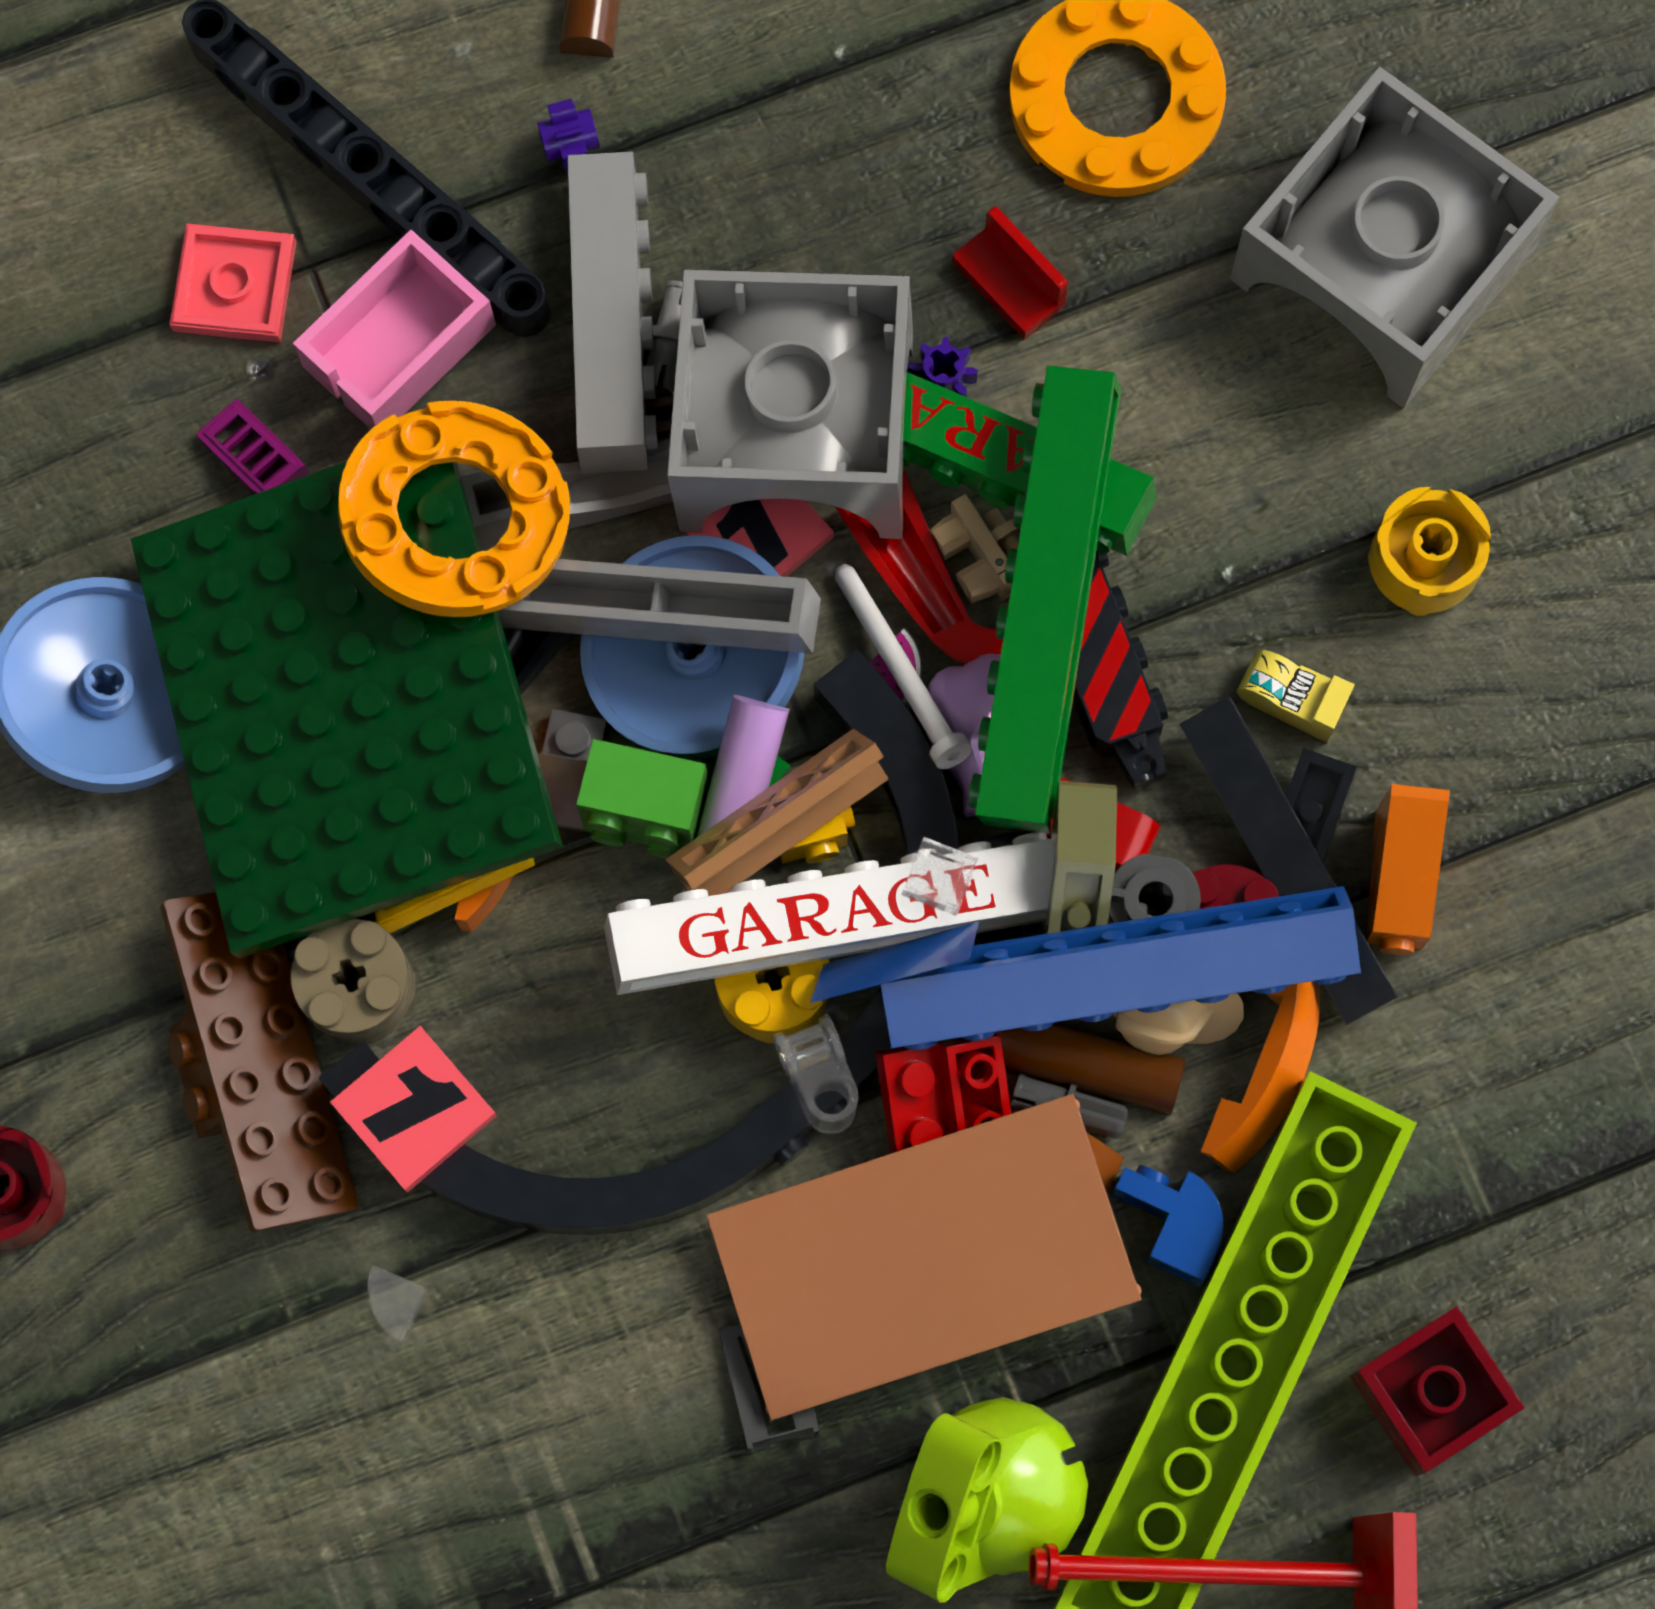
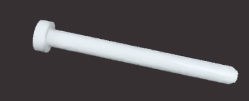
[835,564,972,769]

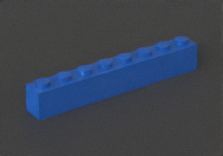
[880,886,1361,1050]

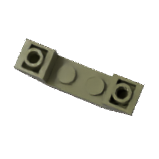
[1045,781,1117,934]

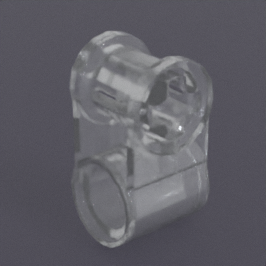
[772,1014,858,1134]

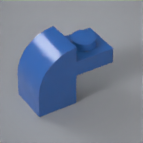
[1112,1165,1224,1287]

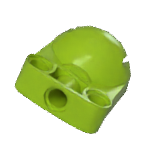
[886,1397,1088,1603]

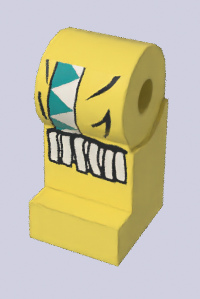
[1237,650,1355,743]

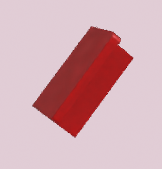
[952,206,1068,340]

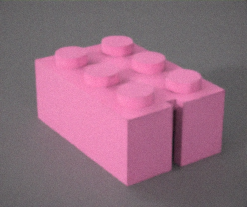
[293,230,496,429]

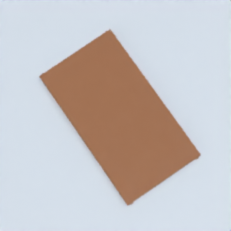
[707,1094,1142,1420]

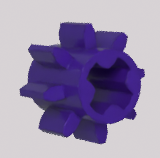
[537,99,600,171]
[909,337,978,397]

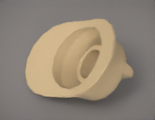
[1113,993,1244,1055]

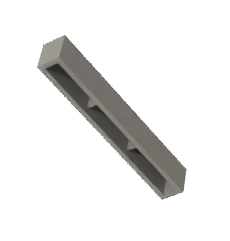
[498,559,821,654]

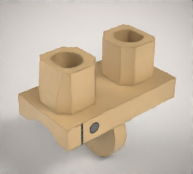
[930,494,1021,604]

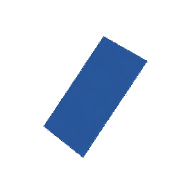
[810,922,979,1003]

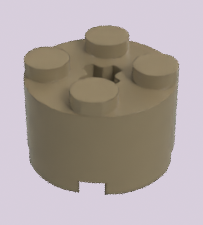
[291,919,415,1045]

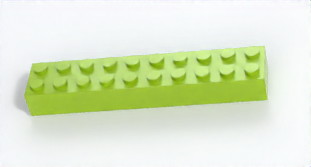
[1052,1071,1417,1609]

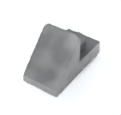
[537,709,608,832]

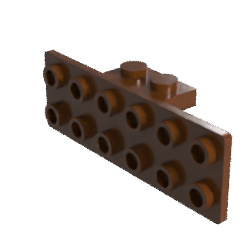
[160,892,358,1233]

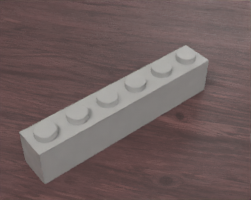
[568,152,658,474]

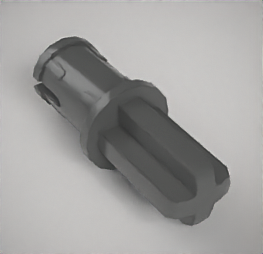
[1010,1073,1128,1139]

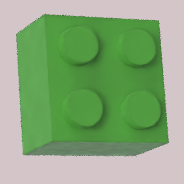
[576,739,709,858]

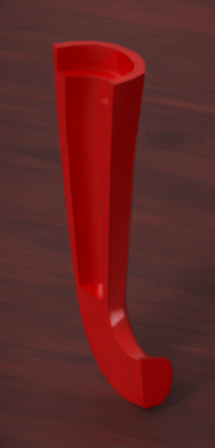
[834,471,1003,664]

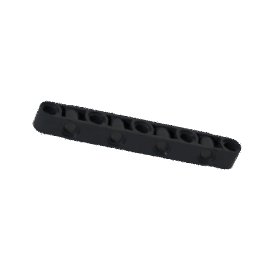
[182,0,550,337]

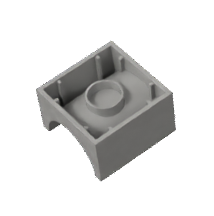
[1230,67,1560,409]

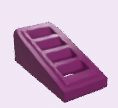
[195,398,310,495]

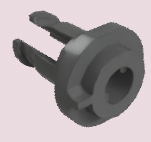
[1109,854,1201,923]

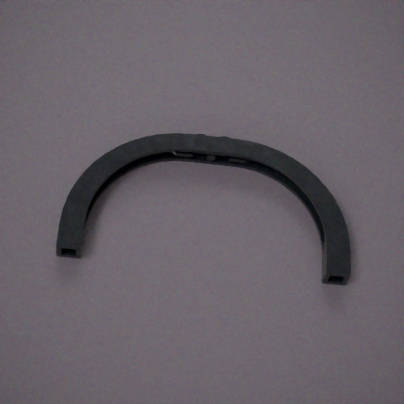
[318,649,959,1235]

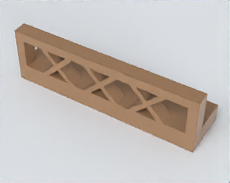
[666,729,889,896]

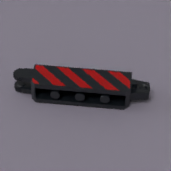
[1073,551,1168,788]

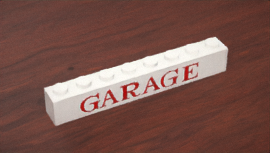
[604,832,1055,995]

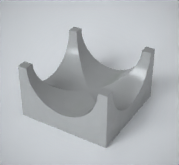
[667,270,913,539]

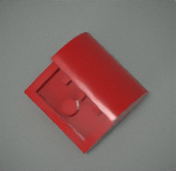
[875,1033,1011,1154]

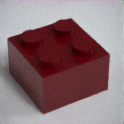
[1349,1306,1525,1477]

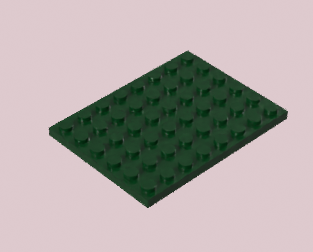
[130,461,563,958]

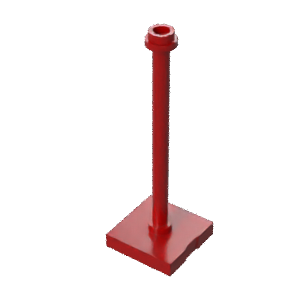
[1028,1512,1418,1609]

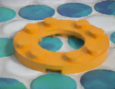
[1009,0,1226,197]
[338,401,570,617]

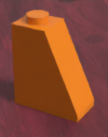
[1365,784,1450,956]

